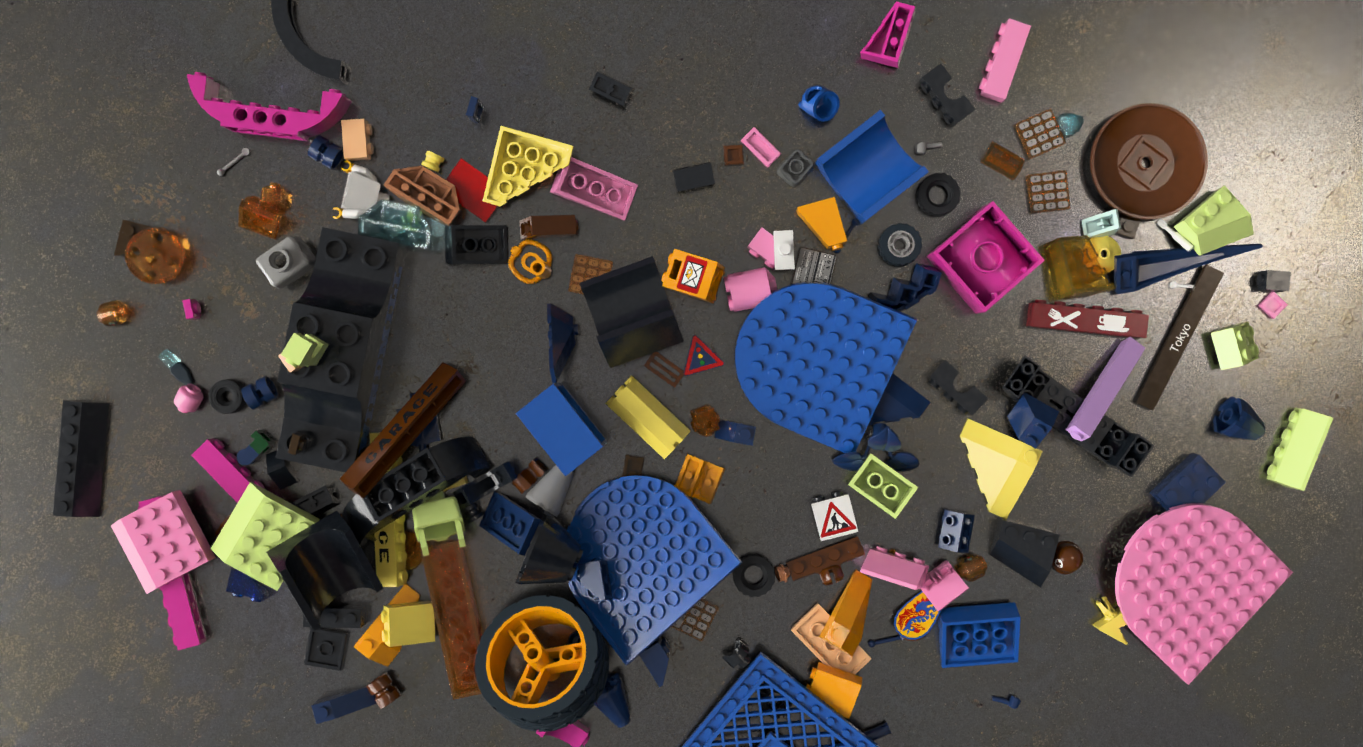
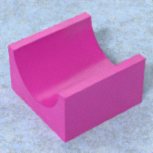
[926,201,1045,314]

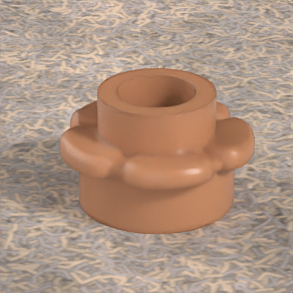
[774,564,790,582]

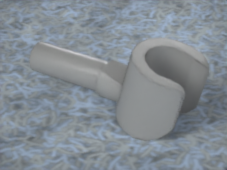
[915,142,942,154]

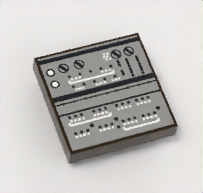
[791,247,838,284]

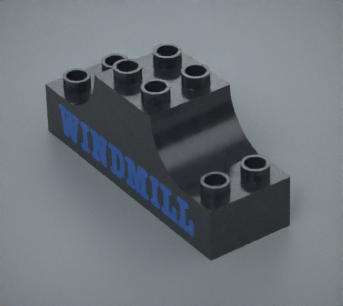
[276,227,409,472]

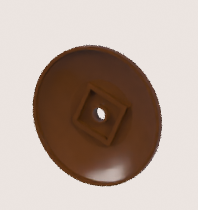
[1090,103,1208,220]

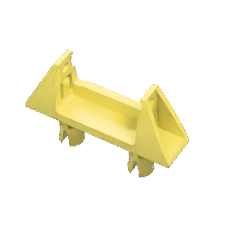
[1093,596,1128,645]

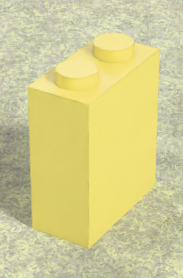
[381,600,435,647]

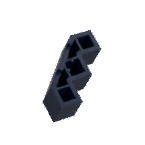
[869,263,942,312]

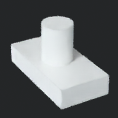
[773,230,795,270]

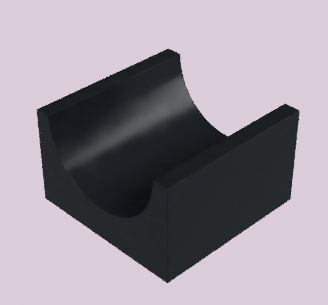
[580,256,684,368]
[266,511,384,631]

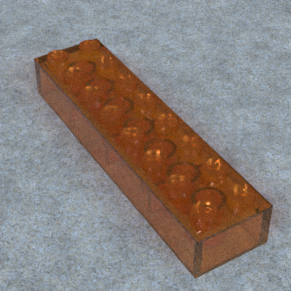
[420,539,483,700]

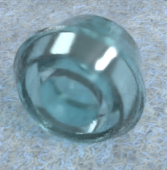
[1057,113,1085,136]

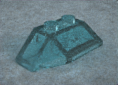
[358,199,432,249]

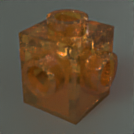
[690,405,720,437]

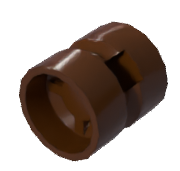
[366,672,402,709]

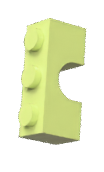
[281,333,329,367]

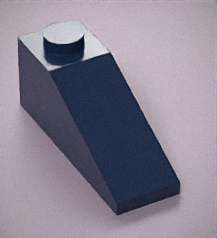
[311,686,377,724]

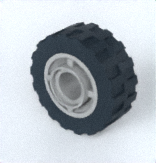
[878,223,922,267]

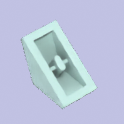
[1081,209,1121,239]

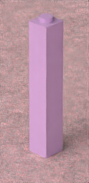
[1066,337,1145,441]

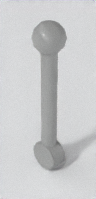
[217,148,250,176]

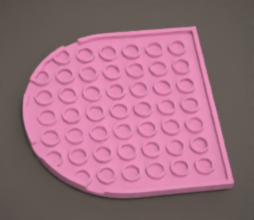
[1115,503,1293,685]

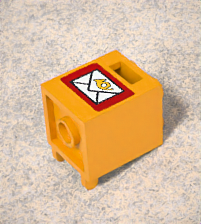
[662,249,725,304]

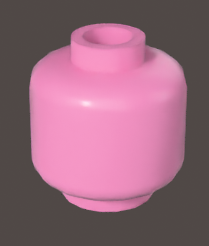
[174,384,203,413]

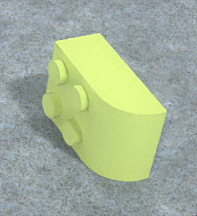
[848,453,918,519]

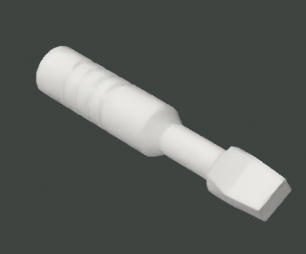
[1157,219,1194,252]

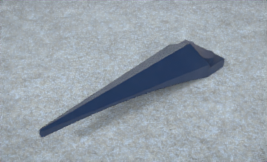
[1114,243,1263,294]

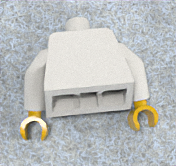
[333,160,389,219]

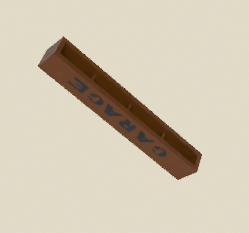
[340,362,466,499]

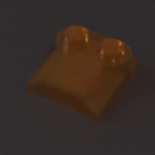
[238,196,281,240]

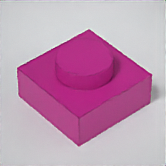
[182,299,201,320]

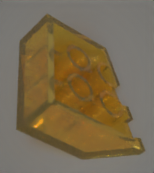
[1043,235,1116,300]

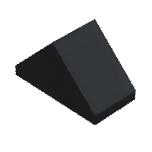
[266,450,299,490]

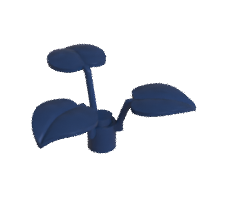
[832,423,920,472]

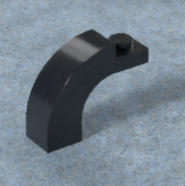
[453,461,518,509]

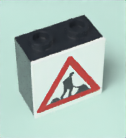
[810,490,858,541]

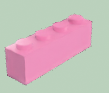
[979,18,1031,103]

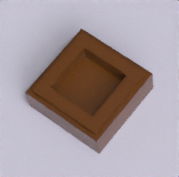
[723,145,744,166]

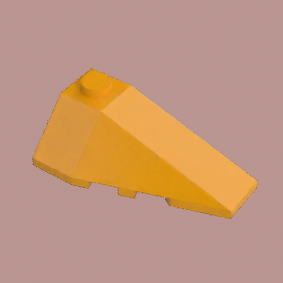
[819,570,872,656]
[354,584,421,667]

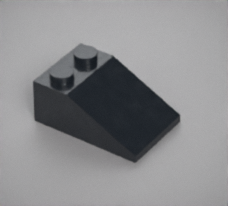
[445,225,508,265]

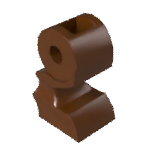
[512,457,549,494]

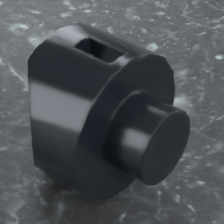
[722,639,751,669]

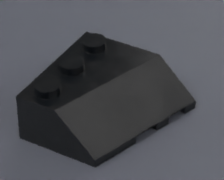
[989,518,1060,588]

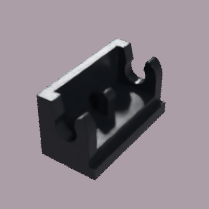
[589,71,634,106]
[673,162,715,192]
[292,485,340,517]

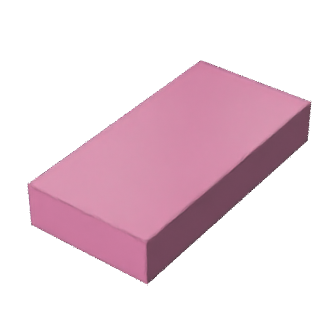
[741,127,781,168]

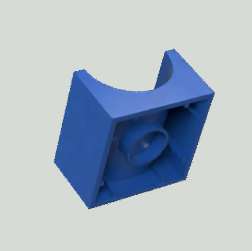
[814,110,929,225]
[516,382,608,476]

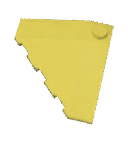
[483,126,574,206]
[960,418,1043,520]

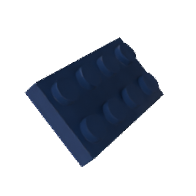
[479,491,540,556]

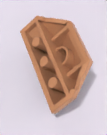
[384,166,460,226]

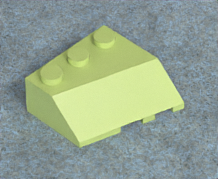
[1174,185,1254,256]

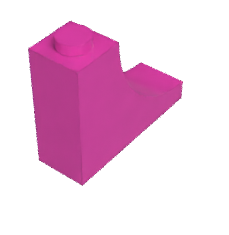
[536,720,590,747]

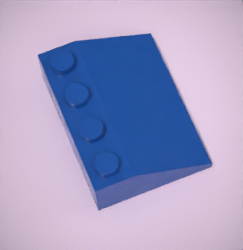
[938,602,1021,668]

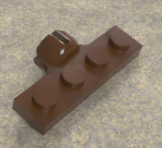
[786,536,865,585]

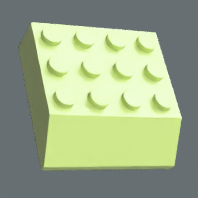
[211,482,320,591]

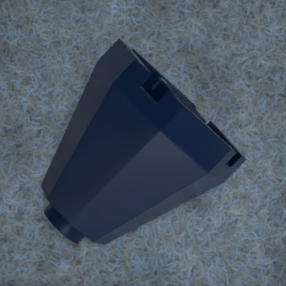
[1213,397,1265,440]

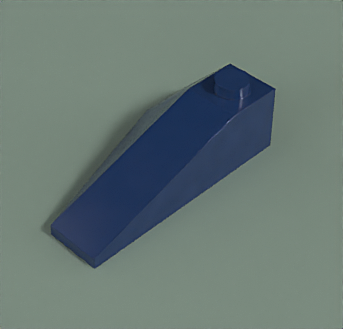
[547,303,579,383]

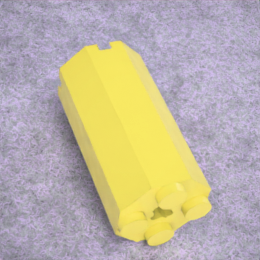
[605,375,691,459]

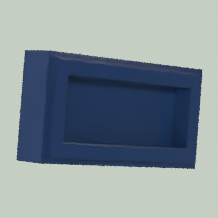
[466,96,484,123]

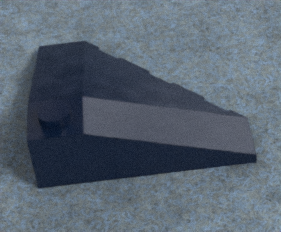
[868,373,931,426]

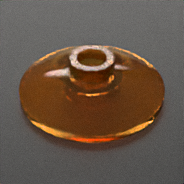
[404,532,423,570]

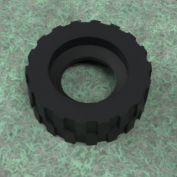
[916,173,961,217]
[733,553,775,597]

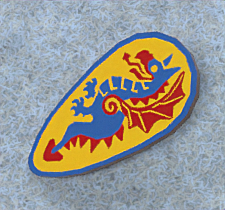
[894,591,942,641]

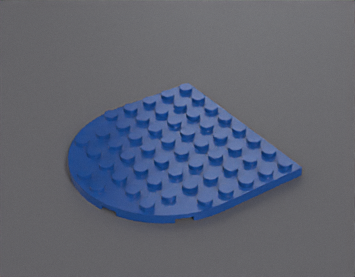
[735,282,917,453]
[567,476,743,665]

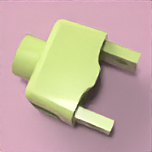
[412,491,466,556]

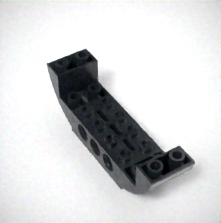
[1002,355,1154,477]
[342,437,492,549]

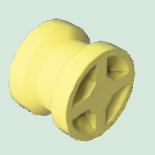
[421,150,445,173]

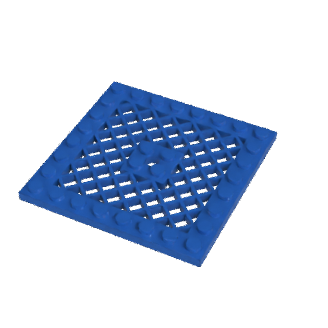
[682,652,880,747]

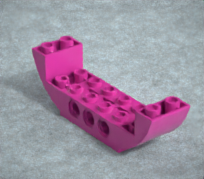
[187,72,351,141]

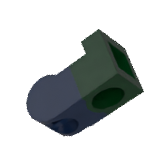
[237,430,274,465]

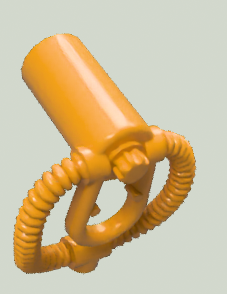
[508,239,552,284]

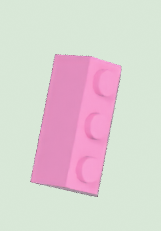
[860,546,929,590]

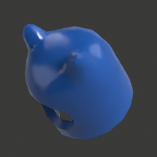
[798,85,840,122]

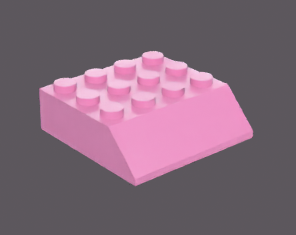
[111,490,216,594]

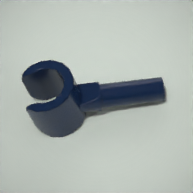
[992,695,1021,709]

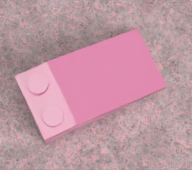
[550,157,638,221]

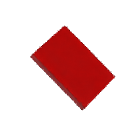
[446,158,499,223]

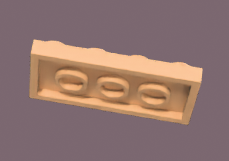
[791,603,872,675]

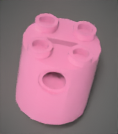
[723,267,777,312]

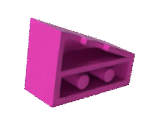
[860,1,915,68]

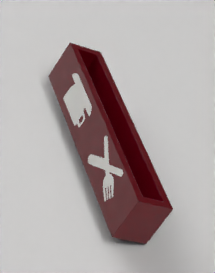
[1026,300,1149,338]

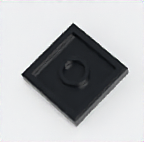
[304,627,349,671]

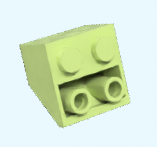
[1211,321,1259,370]

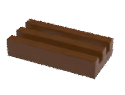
[644,352,684,388]

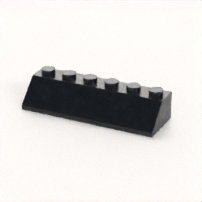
[53,400,111,517]

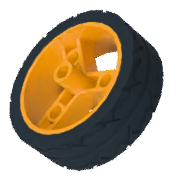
[475,595,609,732]

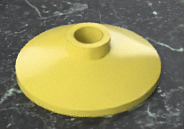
[1082,236,1121,274]

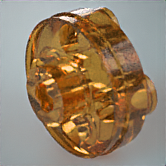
[125,227,186,284]

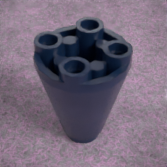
[594,673,631,728]

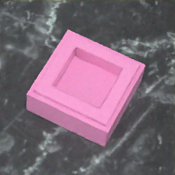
[1258,291,1288,319]

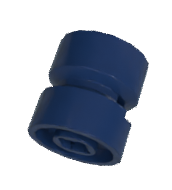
[308,135,344,170]
[241,376,279,410]

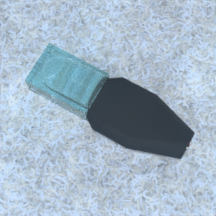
[157,349,194,385]

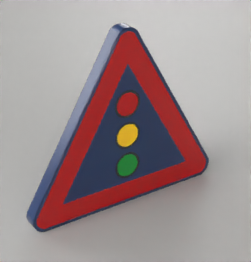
[683,335,724,376]

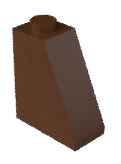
[519,215,578,240]

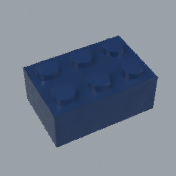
[1150,453,1226,511]

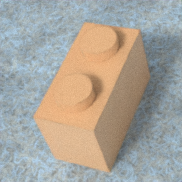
[341,119,374,161]

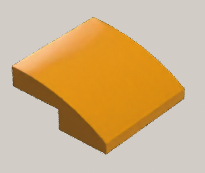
[675,454,725,504]

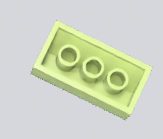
[1266,408,1333,491]

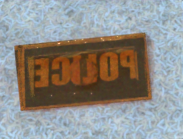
[981,141,1025,180]

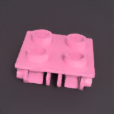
[921,560,969,612]

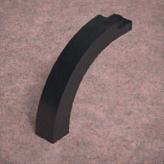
[271,0,346,83]

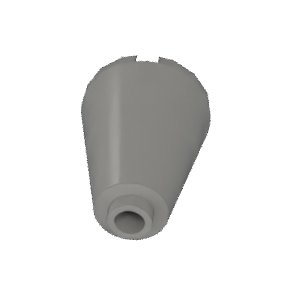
[525,465,574,517]

